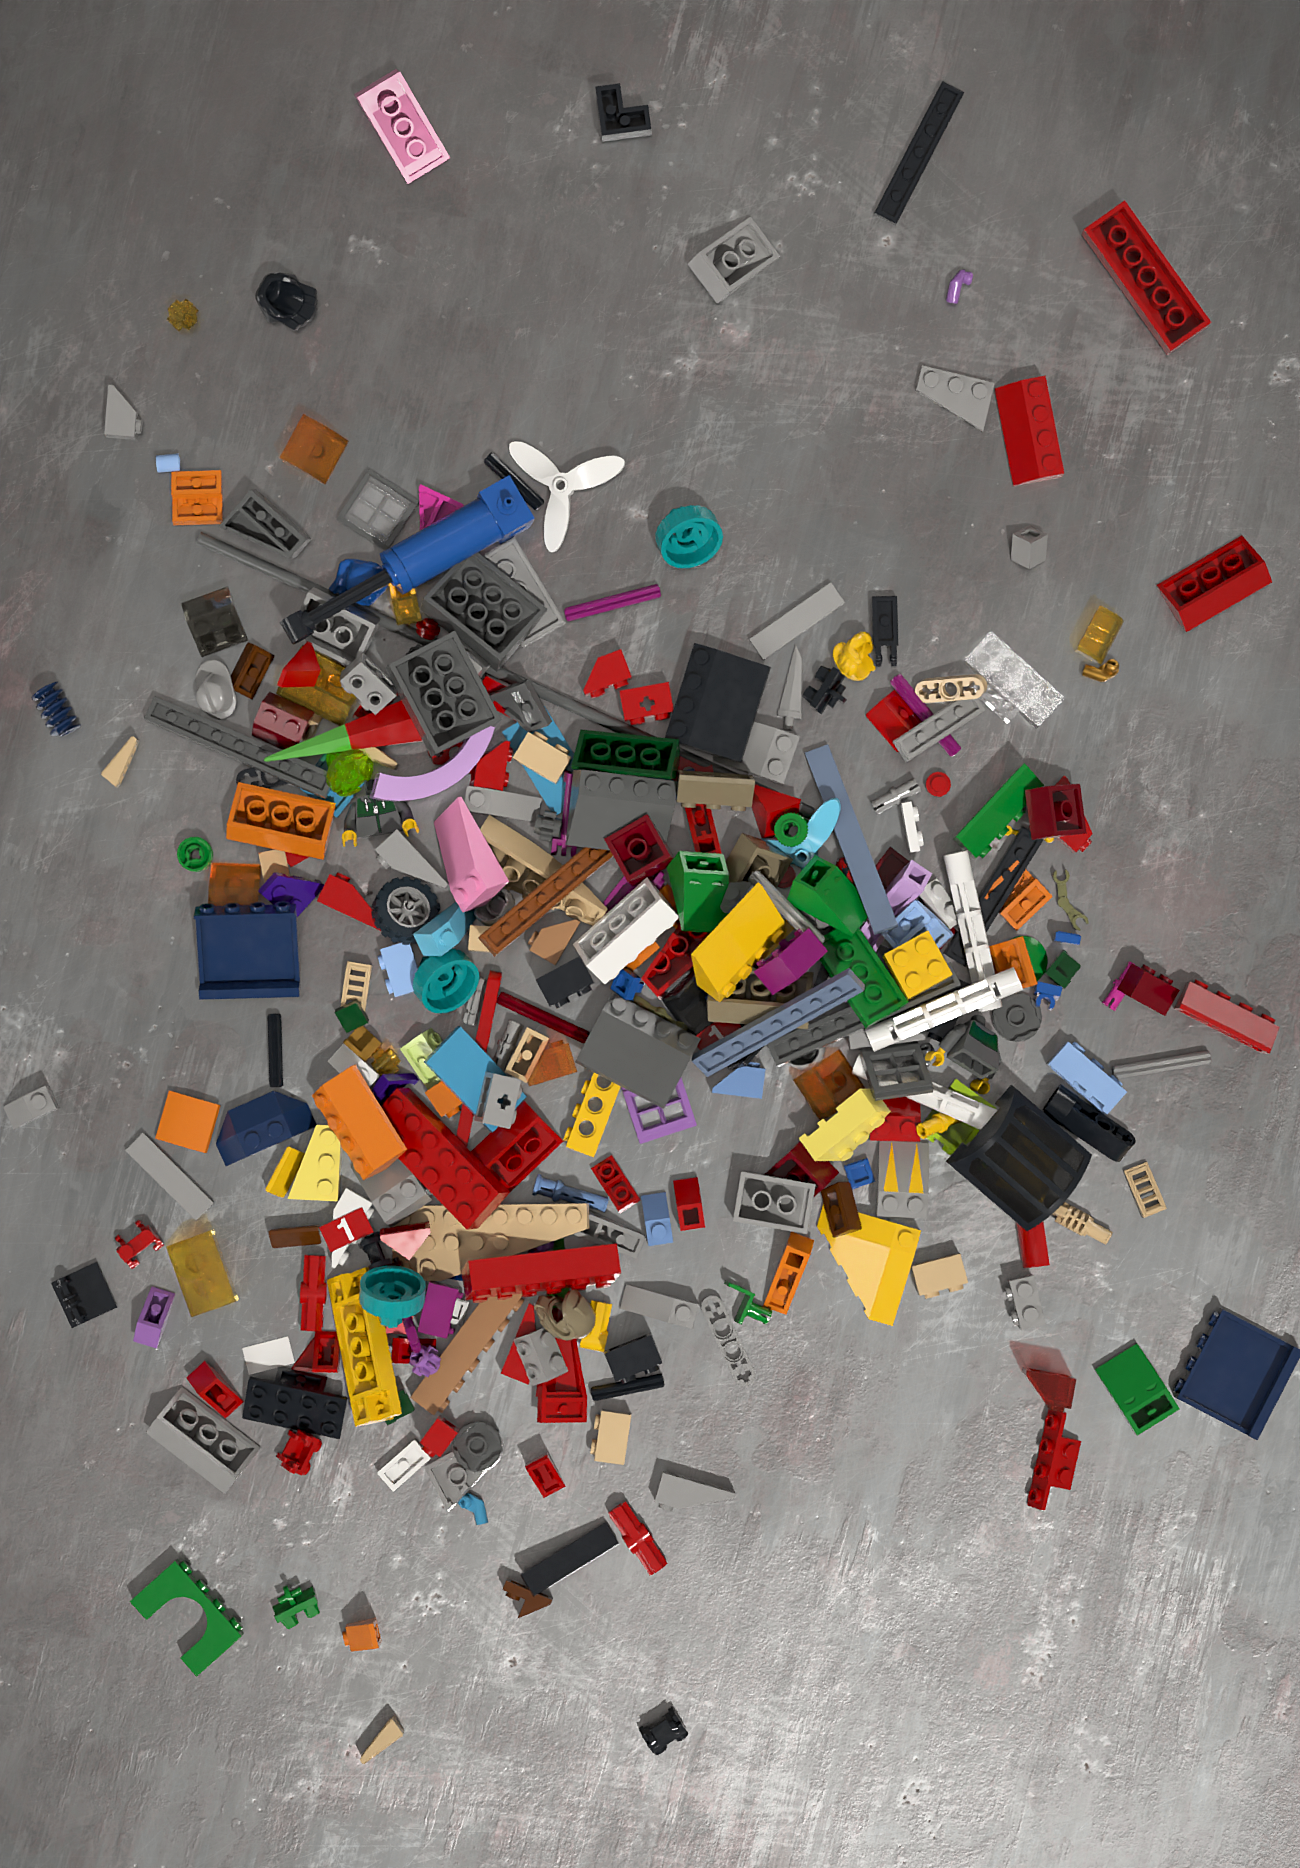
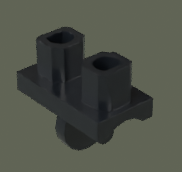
[802,666,847,715]

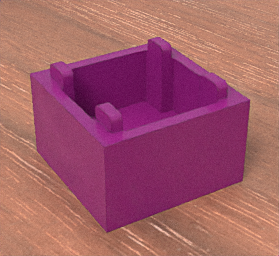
[754,928,828,995]
[417,1281,464,1339]

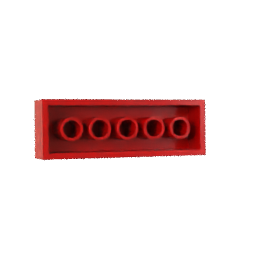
[1081,200,1212,356]
[381,1088,510,1230]
[461,1243,621,1303]

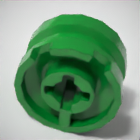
[177,837,214,872]

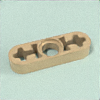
[915,674,987,703]

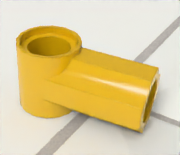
[579,1300,612,1353]

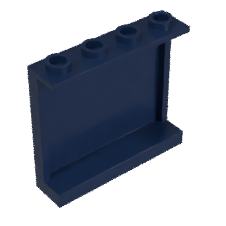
[194,901,301,1000]
[1173,1308,1300,1440]

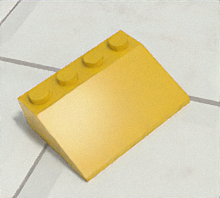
[691,882,786,1003]

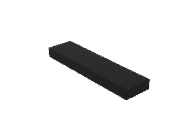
[520,1522,619,1597]

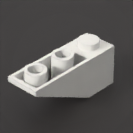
[332,1187,375,1268]

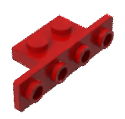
[1027,1408,1081,1511]

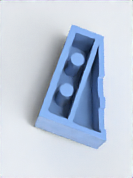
[1047,1041,1127,1114]

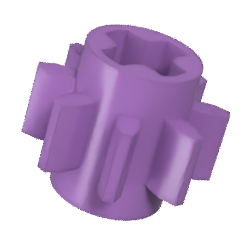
[409,1345,441,1377]

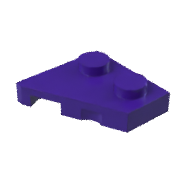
[258,872,324,917]
[372,1073,419,1106]

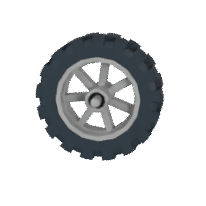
[371,877,440,945]

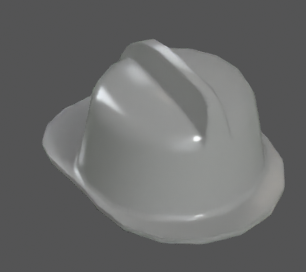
[195,660,237,719]

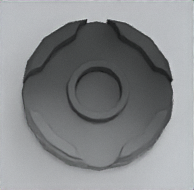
[992,992,1042,1042]
[453,1422,503,1472]

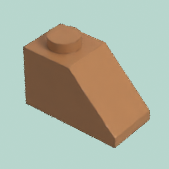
[528,919,581,966]

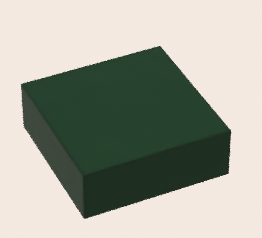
[334,999,369,1033]

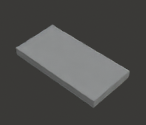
[483,537,566,648]

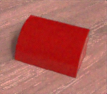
[1016,1215,1050,1268]

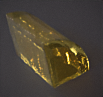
[1075,605,1124,665]

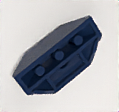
[216,1091,317,1167]

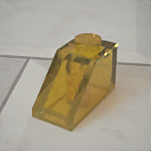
[389,583,422,625]

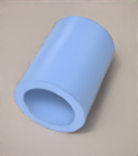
[156,453,181,473]

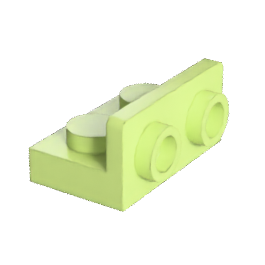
[400,1028,442,1090]

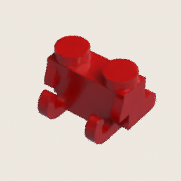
[115,1219,165,1269]
[276,1429,322,1476]

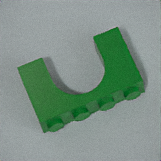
[130,1559,244,1677]

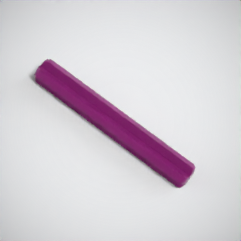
[564,584,661,621]
[890,674,961,757]

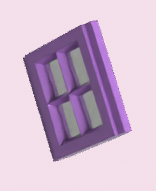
[621,1078,697,1144]

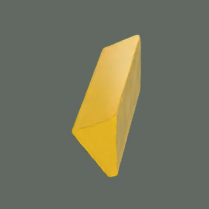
[265,1146,305,1198]

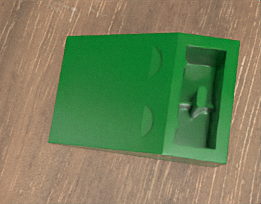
[667,851,729,933]
[787,855,868,937]
[1094,1343,1180,1436]

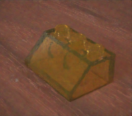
[276,645,359,726]
[166,1230,239,1317]

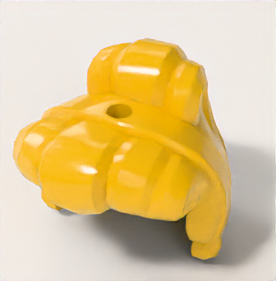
[833,632,876,681]

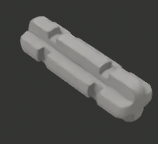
[462,977,488,1026]

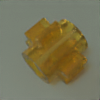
[167,299,199,331]
[370,1047,401,1076]

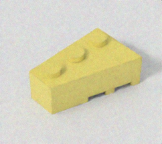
[799,1089,891,1161]
[287,1124,342,1201]

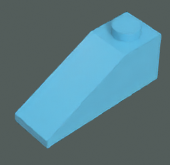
[413,902,476,956]

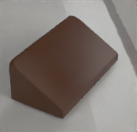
[231,642,275,700]
[821,1182,862,1238]
[268,1225,322,1248]

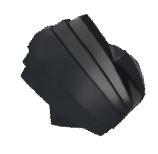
[255,273,318,331]

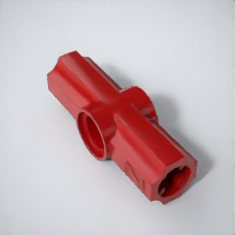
[300,1255,327,1331]
[608,1501,668,1576]

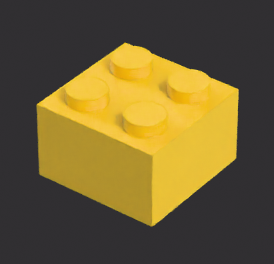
[883,931,953,1000]

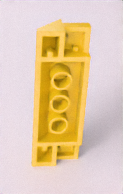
[327,1267,402,1427]

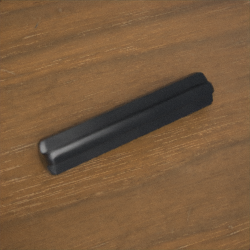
[484,452,544,511]
[267,1013,283,1087]
[591,1374,665,1401]

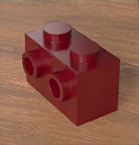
[1117,964,1180,1016]

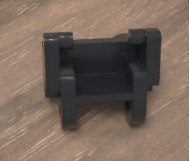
[358,1231,403,1270]
[638,1707,688,1755]

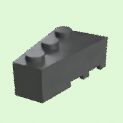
[218,489,311,558]

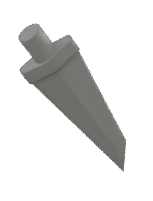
[777,644,803,731]

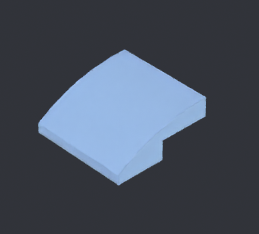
[881,899,954,949]

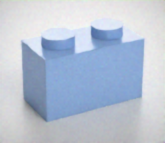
[377,943,418,997]

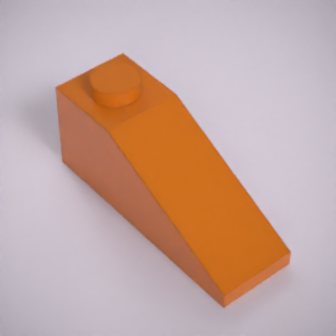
[763,1231,814,1315]

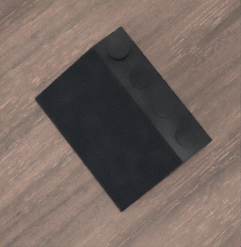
[665,643,771,763]

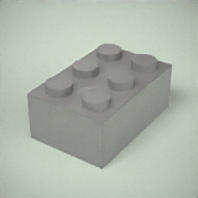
[300,587,381,665]

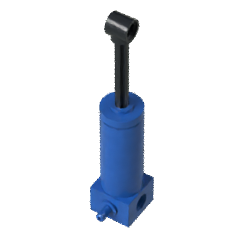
[280,475,535,645]

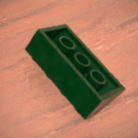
[571,729,680,779]

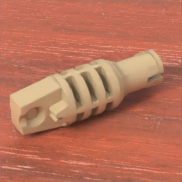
[1047,1201,1113,1245]

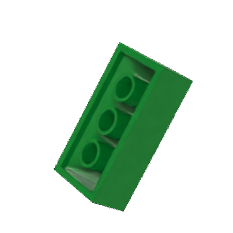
[953,763,1044,860]

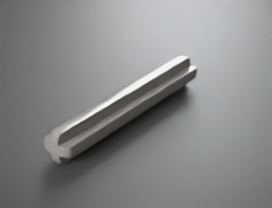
[748,871,825,944]
[1112,1050,1211,1079]

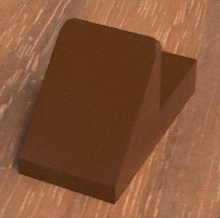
[502,1578,553,1618]

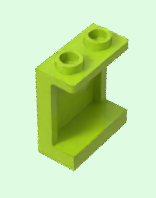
[922,1079,996,1156]

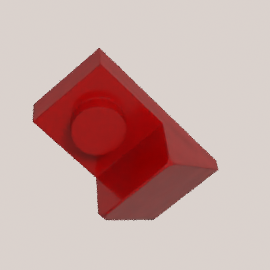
[391,1336,436,1364]

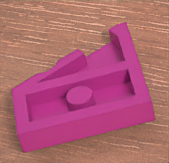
[419,484,464,530]

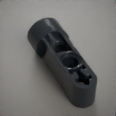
[1042,1084,1136,1162]

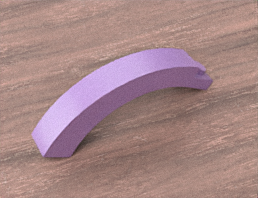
[370,726,495,802]
[831,860,932,1002]

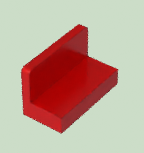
[866,690,922,752]

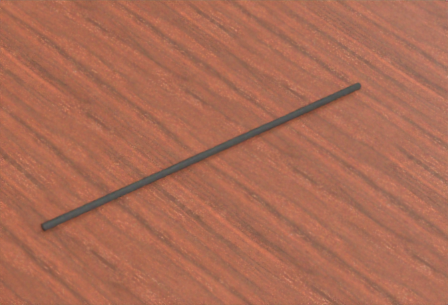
[196,532,815,819]

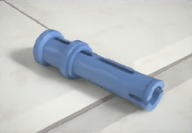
[532,1174,609,1213]

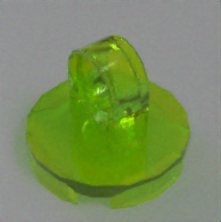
[326,749,373,797]

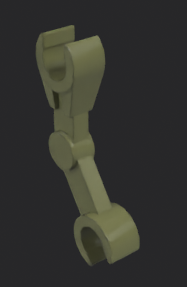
[1052,869,1089,931]
[630,995,688,1031]

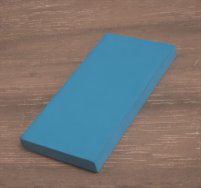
[502,706,577,816]
[424,1026,527,1132]

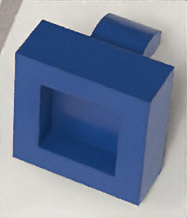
[610,967,645,1000]
[1033,981,1062,1010]

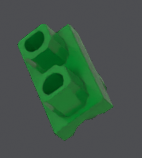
[272,1585,320,1630]

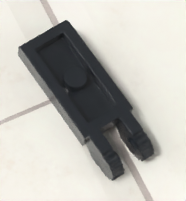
[872,596,899,667]

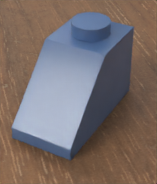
[712,1062,765,1099]
[641,1192,673,1246]

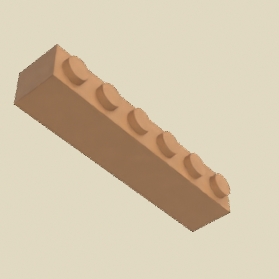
[410,1294,525,1415]

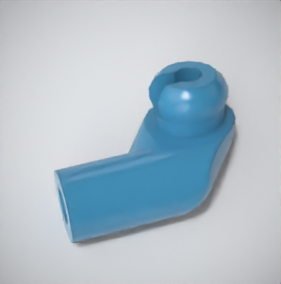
[458,1493,488,1525]

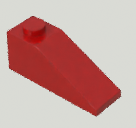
[685,804,722,854]
[317,872,381,931]
[501,1302,536,1385]

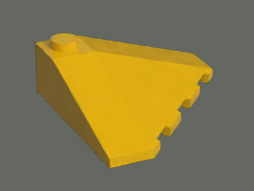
[817,1202,921,1326]

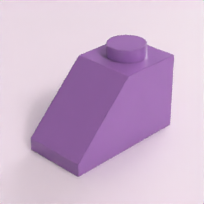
[133,1286,175,1349]

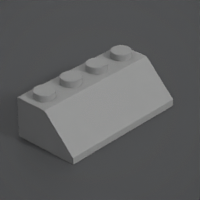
[146,1387,261,1494]

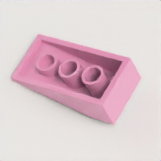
[354,69,450,184]
[434,797,509,912]

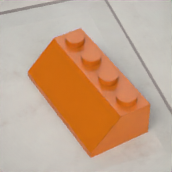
[226,782,336,860]
[312,1064,407,1180]

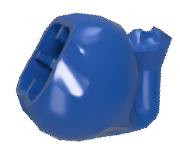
[329,559,389,606]

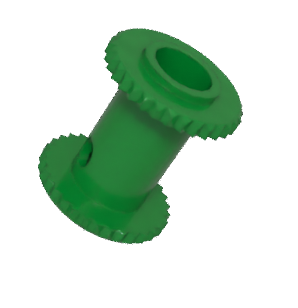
[774,812,809,847]

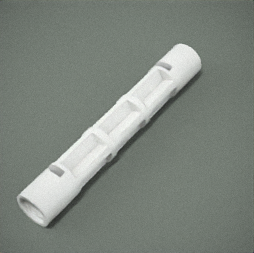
[943,850,1002,1012]
[865,967,1023,1052]
[852,1054,997,1130]

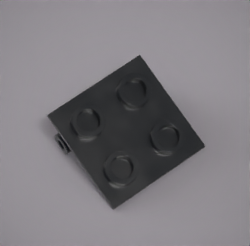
[51,1262,117,1328]

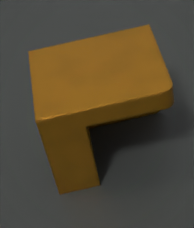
[343,1026,383,1062]

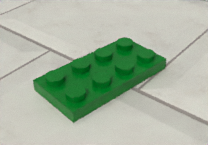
[820,929,908,1029]

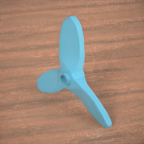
[761,798,841,870]

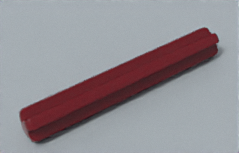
[497,992,590,1043]

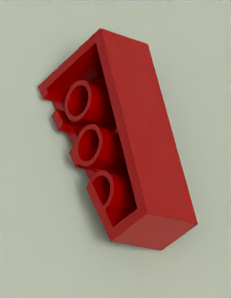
[641,924,710,1000]

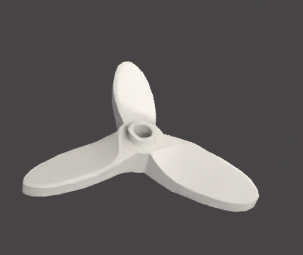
[509,441,625,553]

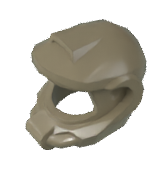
[534,1290,596,1340]

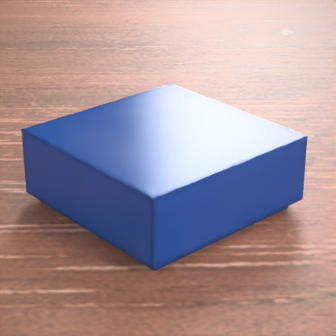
[1053,931,1081,945]
[844,1158,876,1190]

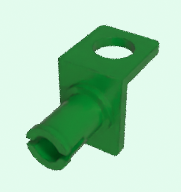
[724,1280,772,1325]

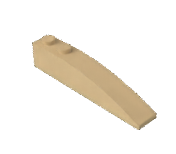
[480,815,608,926]

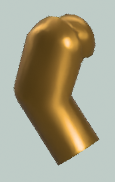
[1082,659,1119,682]

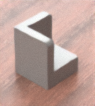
[1011,525,1048,569]

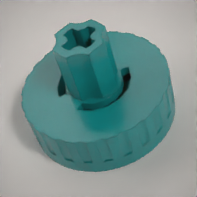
[655,505,723,568]
[413,949,479,1013]
[359,1266,426,1328]

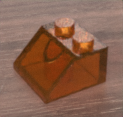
[280,414,349,485]
[208,863,262,906]
[528,1040,578,1086]
[793,1049,866,1121]

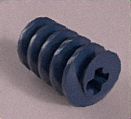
[32,681,81,737]

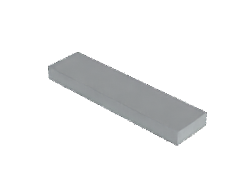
[749,582,845,660]
[893,698,985,763]
[125,1133,214,1221]

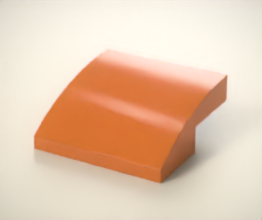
[171,470,223,526]
[985,860,1053,931]
[989,936,1037,988]
[155,1091,221,1153]

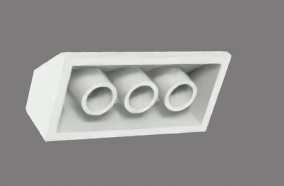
[573,878,679,984]

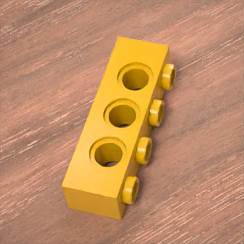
[563,1073,621,1157]

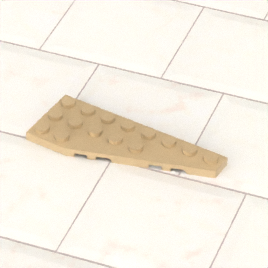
[392,1203,589,1281]

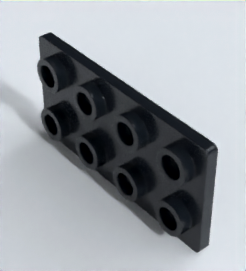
[242,1367,348,1439]

